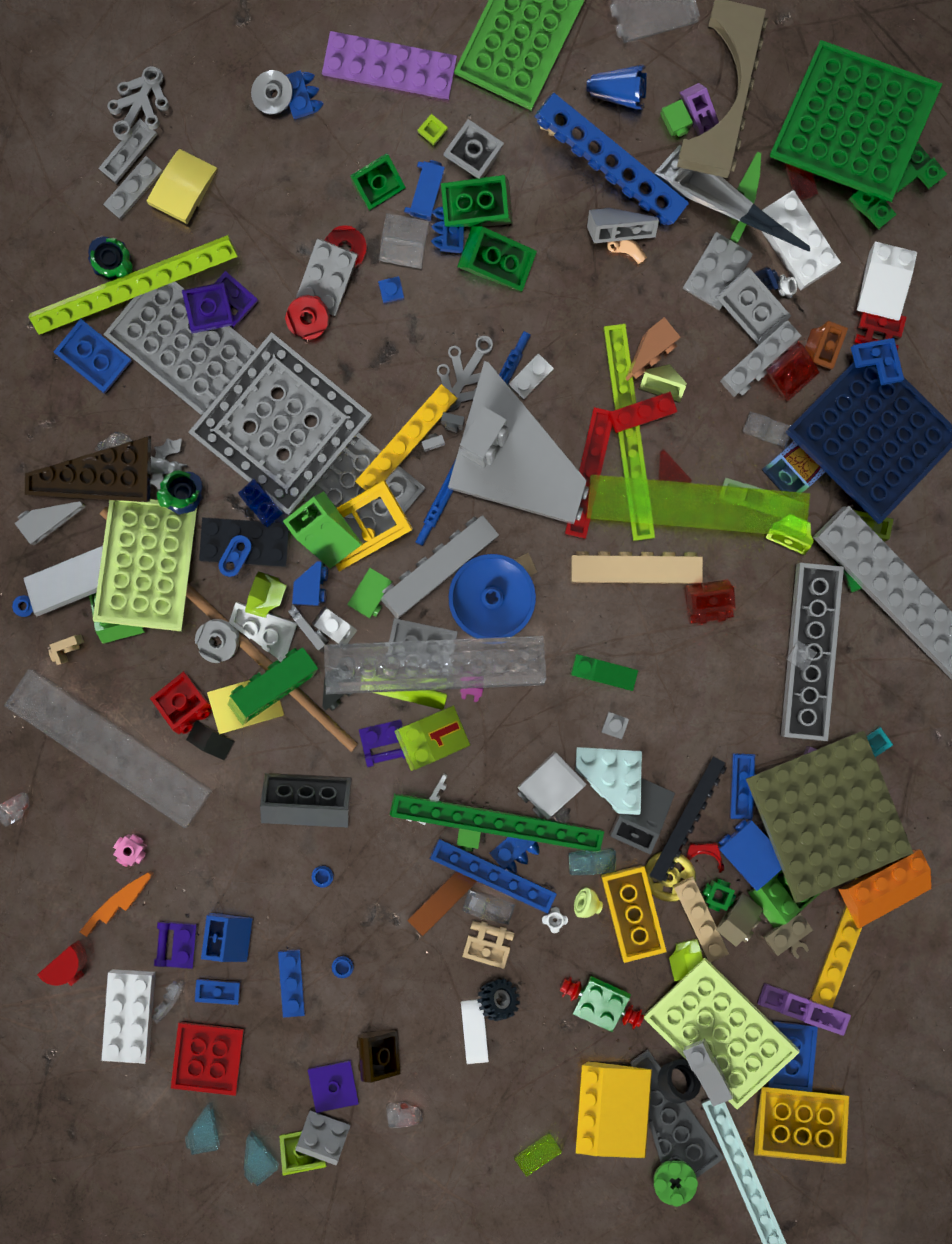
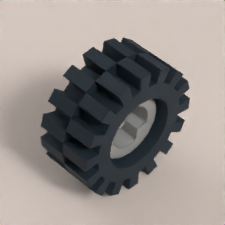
[477,979,520,1021]

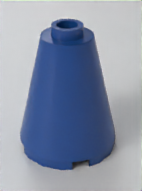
[587,65,647,110]

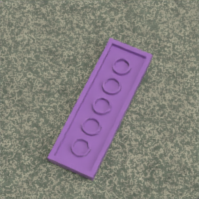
[322,31,457,100]

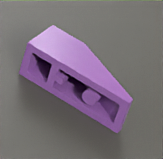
[679,83,719,136]

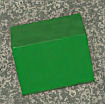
[350,153,406,210]

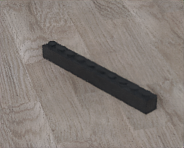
[649,756,727,884]

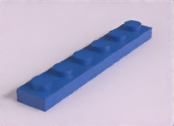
[429,839,557,914]

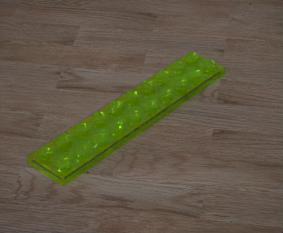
[587,475,810,537]

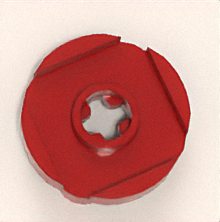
[324,225,367,268]
[285,295,330,340]

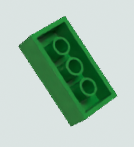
[228,647,318,725]

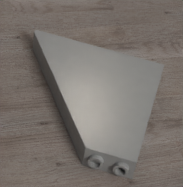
[448,361,589,524]

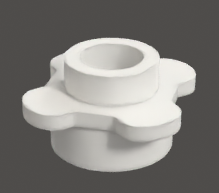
[778,275,797,298]
[542,907,568,933]

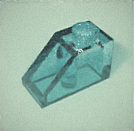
[185,1103,220,1155]
[244,1131,280,1186]

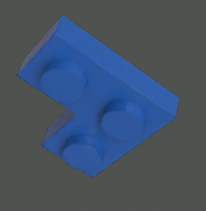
[851,338,904,385]

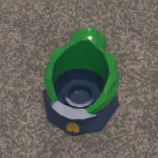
[88,236,133,280]
[157,470,203,515]

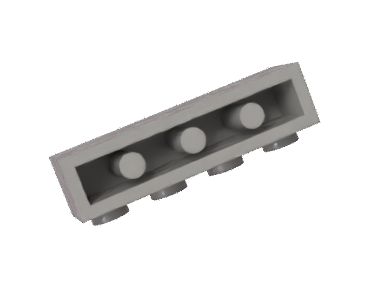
[720,320,802,397]

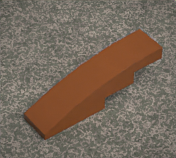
[407,871,477,936]

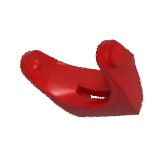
[681,843,724,873]

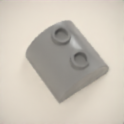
[444,119,504,179]

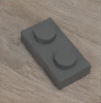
[441,412,465,433]

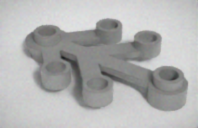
[107,66,169,140]
[437,335,498,411]

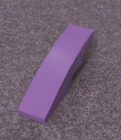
[757,983,851,1036]

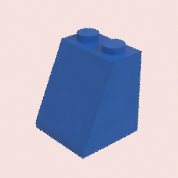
[718,819,782,891]

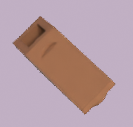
[625,317,681,381]

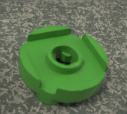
[653,1160,698,1207]

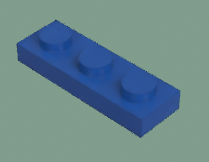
[278,949,305,1018]

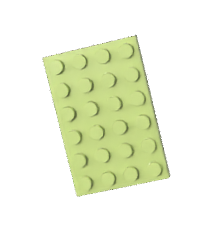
[93,499,197,631]
[644,958,799,1109]

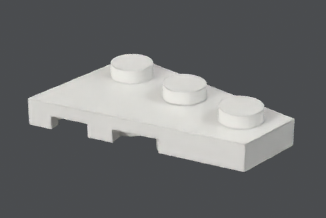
[229,602,297,662]

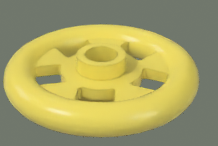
[645,852,696,902]

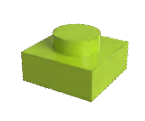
[417,114,448,145]

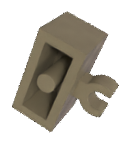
[716,893,763,946]
[762,912,813,959]

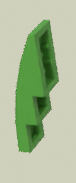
[729,151,761,244]

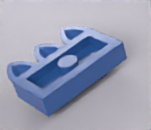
[286,70,324,119]
[431,207,464,253]
[489,837,540,874]

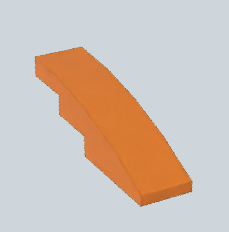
[80,871,154,937]

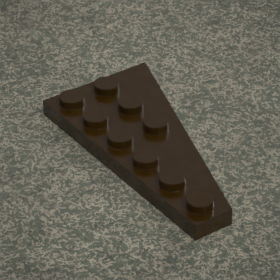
[25,436,151,502]

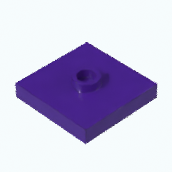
[182,282,234,334]
[308,1060,359,1113]

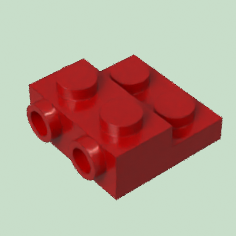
[150,671,212,734]

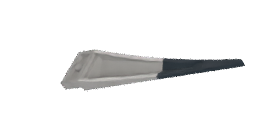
[654,145,810,251]

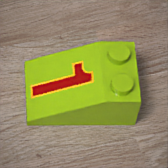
[394,705,470,771]

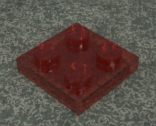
[767,342,820,401]

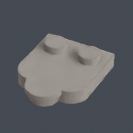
[288,604,329,653]

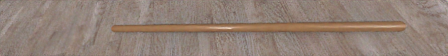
[100,506,358,752]

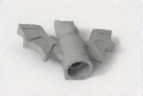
[150,438,187,490]

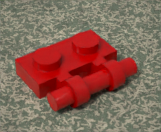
[854,312,907,351]

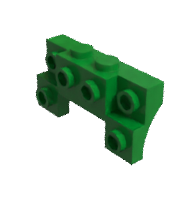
[849,143,947,230]

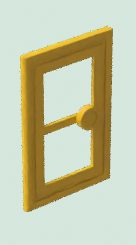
[336,480,413,571]

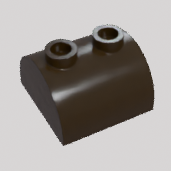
[357,1030,401,1083]

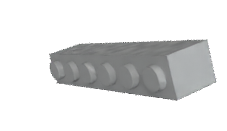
[381,515,499,619]

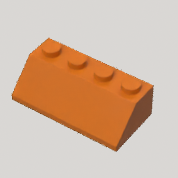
[838,849,932,929]

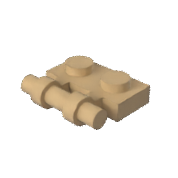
[462,921,514,969]

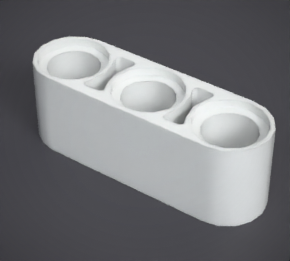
[461,1000,489,1064]

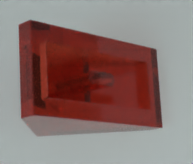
[657,449,692,486]

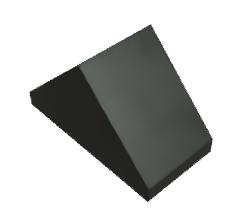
[186,721,235,760]

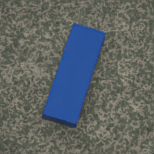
[730,753,755,820]

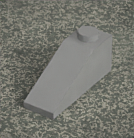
[587,208,659,243]
[15,501,86,545]

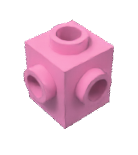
[113,834,147,867]

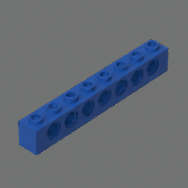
[534,93,689,225]

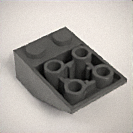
[609,778,675,855]

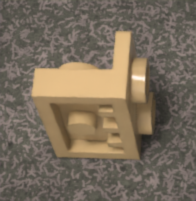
[48,634,84,665]

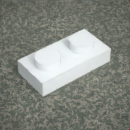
[508,354,554,400]

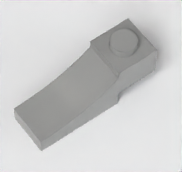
[683,1039,734,1107]

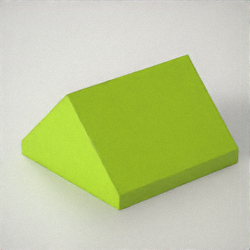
[279,1131,328,1176]

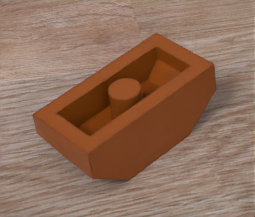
[804,321,848,370]

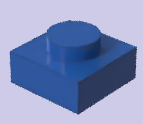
[378,276,404,304]

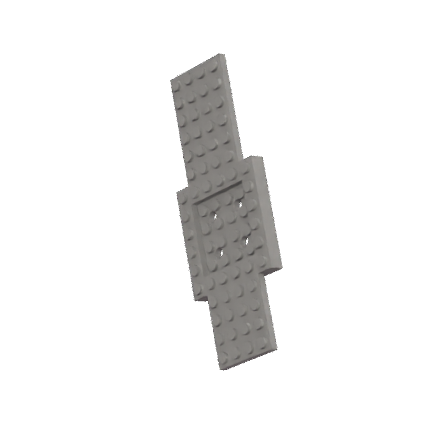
[104,282,426,555]

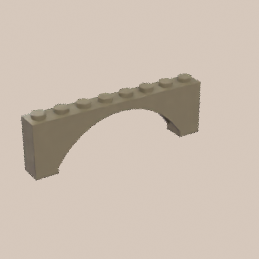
[677,0,768,178]

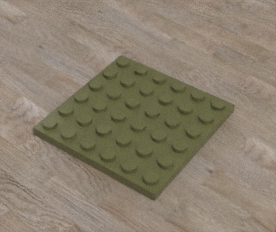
[746,731,913,903]

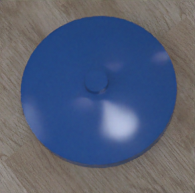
[449,554,536,641]

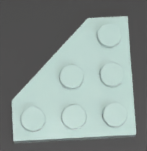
[576,747,642,815]

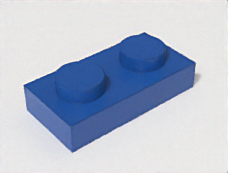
[195,979,241,1005]

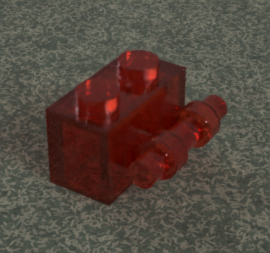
[686,580,736,625]

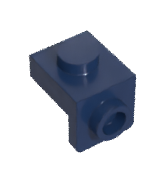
[754,266,780,290]

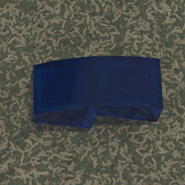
[238,479,283,527]

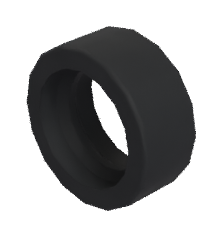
[658,1059,701,1104]

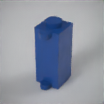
[404,160,445,221]

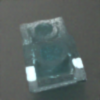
[569,848,616,875]

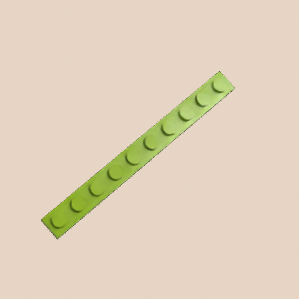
[29,235,238,335]
[604,324,655,541]

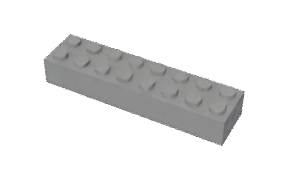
[781,563,844,741]

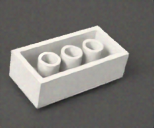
[762,190,841,291]
[101,969,156,1064]

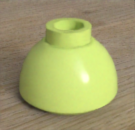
[574,888,603,918]

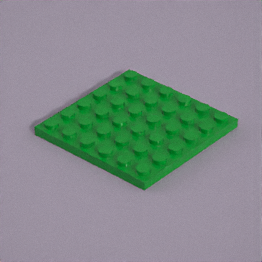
[770,40,943,202]

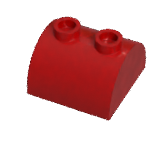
[37,940,87,986]

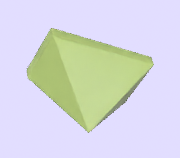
[639,364,687,402]

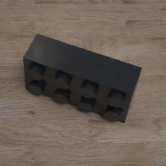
[199,517,291,568]

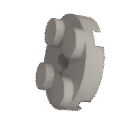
[195,619,239,663]

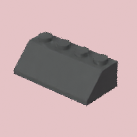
[260,773,351,828]

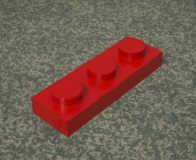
[609,391,677,433]

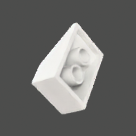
[857,242,917,321]

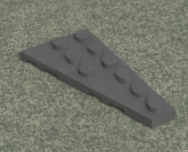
[630,1049,724,1188]

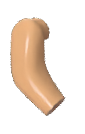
[607,240,647,264]

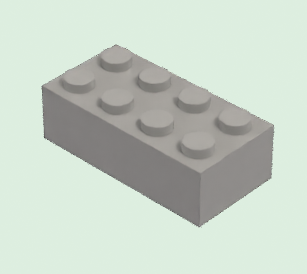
[460,406,508,468]

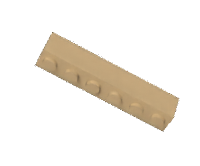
[571,551,703,584]

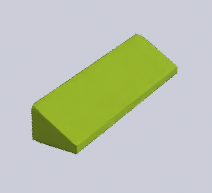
[360,673,447,710]

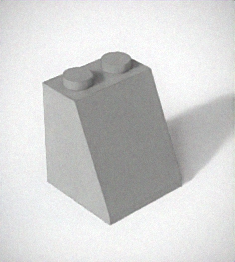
[517,751,587,819]

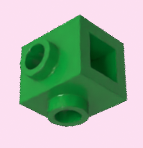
[702,879,736,912]

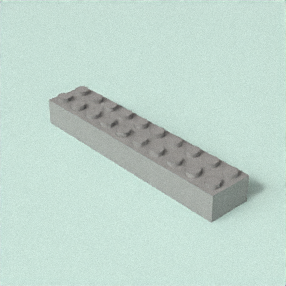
[813,506,952,680]

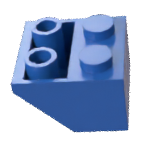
[292,561,328,607]
[201,913,253,962]

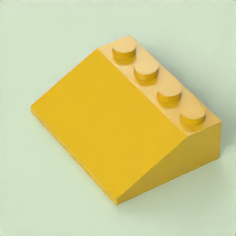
[576,1061,652,1158]
[754,1087,849,1164]

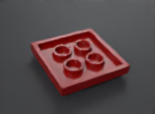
[171,1022,244,1096]

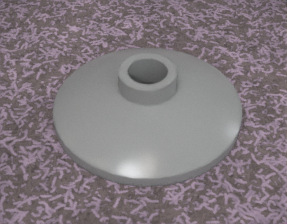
[251,70,293,114]

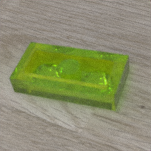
[514,1133,562,1177]

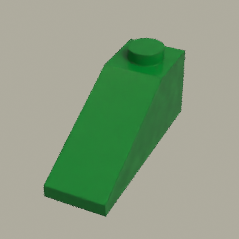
[570,654,638,691]

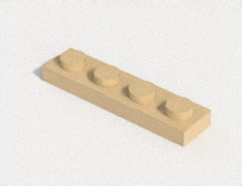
[673,876,729,963]

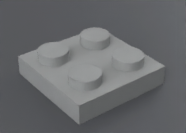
[295,1110,351,1165]

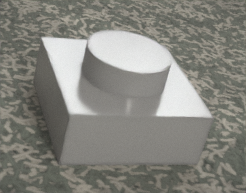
[421,433,445,452]
[601,712,629,739]

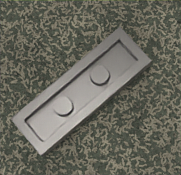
[99,119,158,184]
[103,156,163,220]

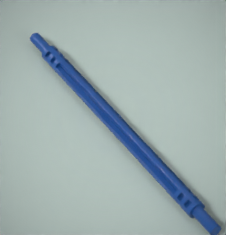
[415,331,531,546]

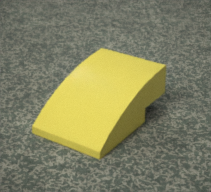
[147,149,218,224]
[207,680,284,734]

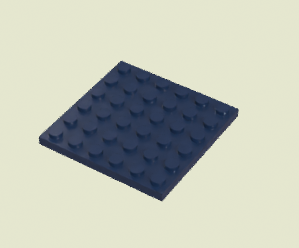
[785,362,952,524]

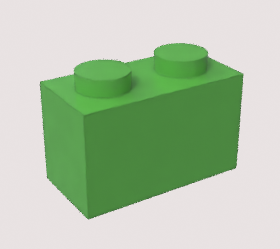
[347,568,393,619]

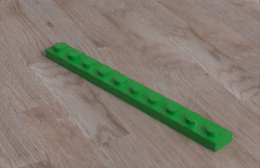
[390,793,605,852]

